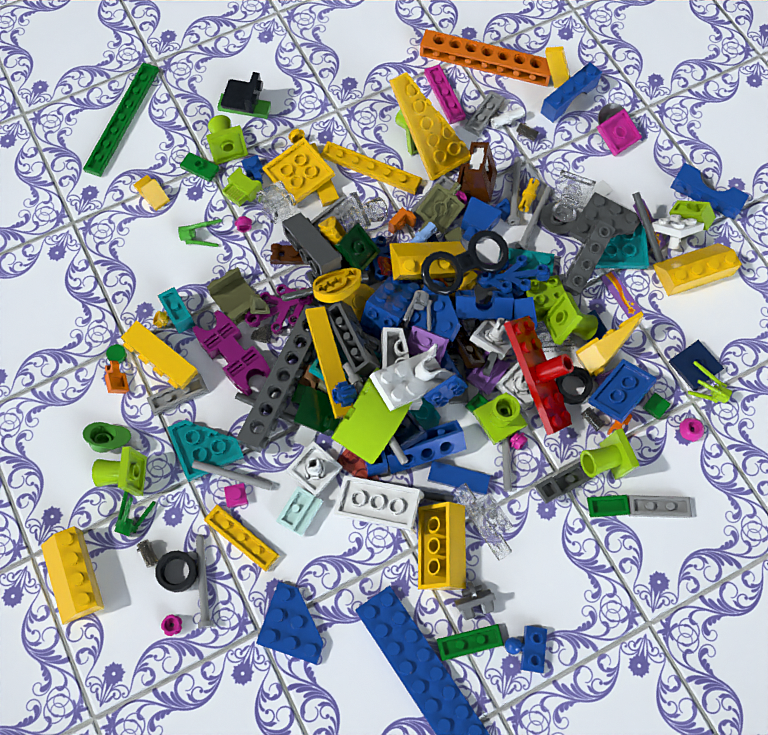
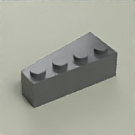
[282,212,342,279]

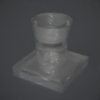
[552,170,596,222]
[337,192,388,232]

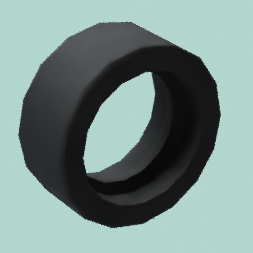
[555,366,593,405]
[155,550,198,592]

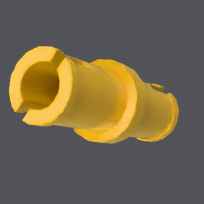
[518,178,540,212]

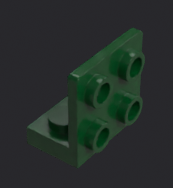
[294,386,340,436]

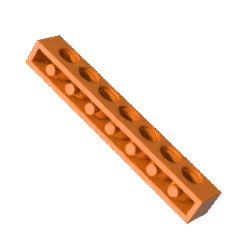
[420,29,551,87]

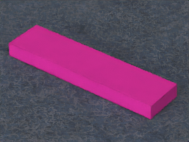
[424,64,466,124]

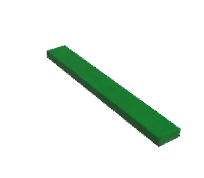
[83,62,159,177]

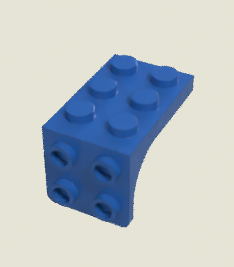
[360,273,423,341]
[409,350,469,408]

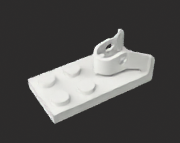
[369,344,455,411]
[334,475,424,535]

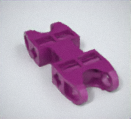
[192,310,271,396]

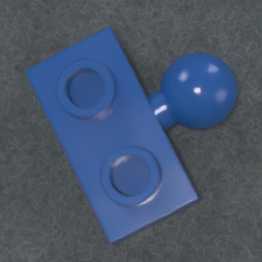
[505,625,547,674]

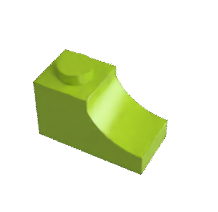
[669,200,716,230]

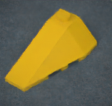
[575,311,644,377]

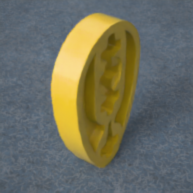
[313,268,362,303]

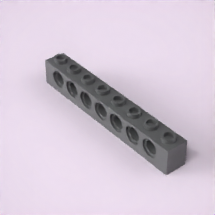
[236,304,315,453]

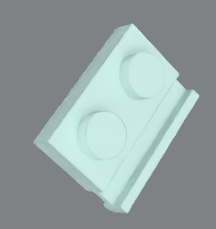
[276,486,323,537]

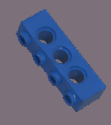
[384,420,467,474]

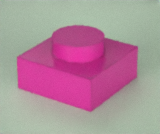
[224,483,248,508]

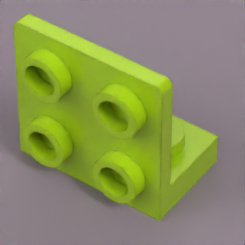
[525,275,565,322]

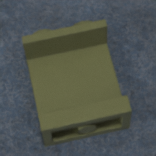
[207,267,261,326]

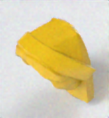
[318,216,346,254]

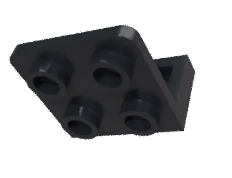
[221,72,263,114]

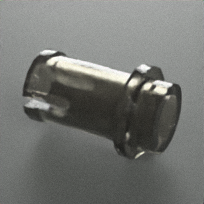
[516,123,539,142]
[581,407,606,432]
[137,539,159,568]

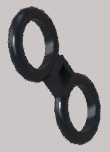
[421,230,509,295]

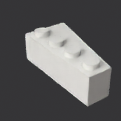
[380,327,422,410]

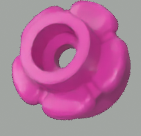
[234,216,252,232]
[510,433,528,451]
[161,614,182,636]

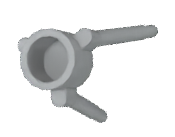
[403,290,432,331]

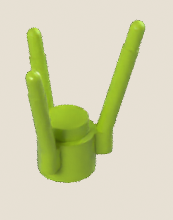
[688,361,732,404]

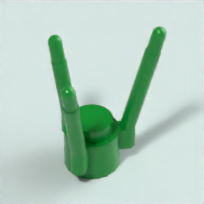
[114,491,156,537]

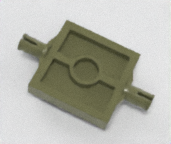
[414,182,465,234]

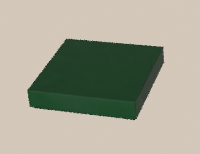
[334,223,381,273]

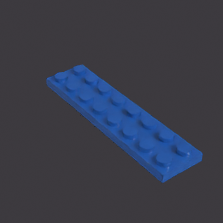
[355,585,490,735]

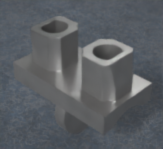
[454,581,496,620]

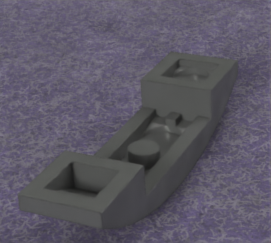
[534,462,596,504]

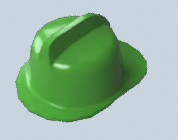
[82,422,131,453]

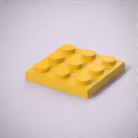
[262,137,335,207]

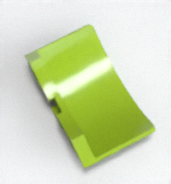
[331,367,413,464]

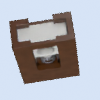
[457,142,497,202]

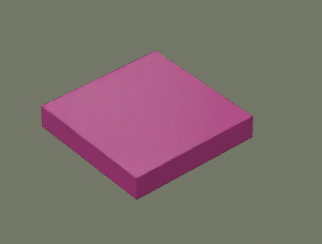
[596,108,642,156]

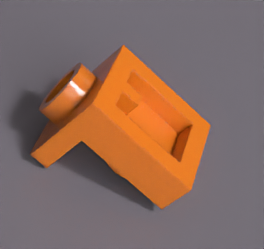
[388,207,416,234]

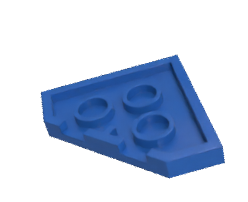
[403,279,461,342]
[256,581,324,665]

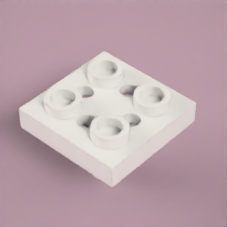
[651,214,704,249]
[470,318,512,360]
[495,362,534,412]
[286,441,343,497]

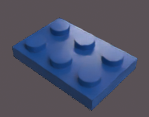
[588,359,657,423]

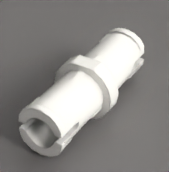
[490,106,525,129]

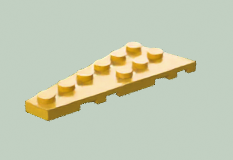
[389,72,471,181]

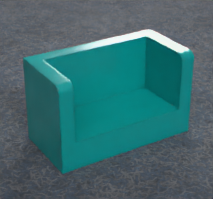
[157,287,195,334]

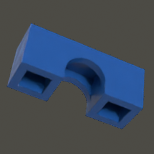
[454,289,514,321]

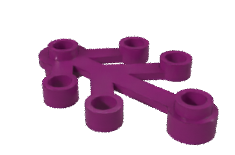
[245,284,314,335]

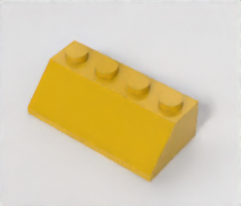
[390,241,471,280]
[652,243,742,296]
[418,502,466,591]
[41,526,104,625]

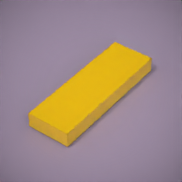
[545,46,571,88]

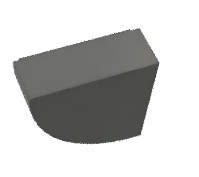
[482,351,498,377]

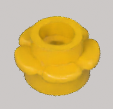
[288,129,305,144]
[153,311,169,328]

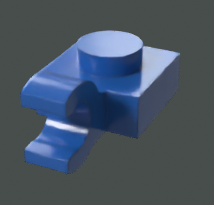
[241,155,264,184]

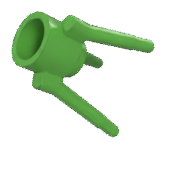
[178,219,222,247]

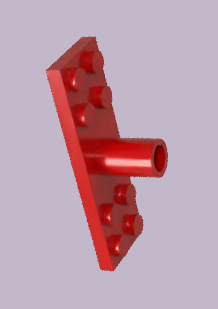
[504,316,574,435]

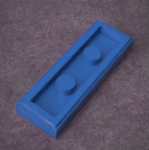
[427,461,491,496]

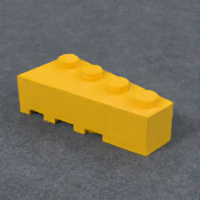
[121,320,198,390]

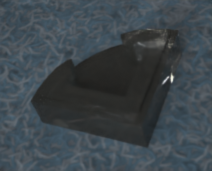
[251,324,273,344]

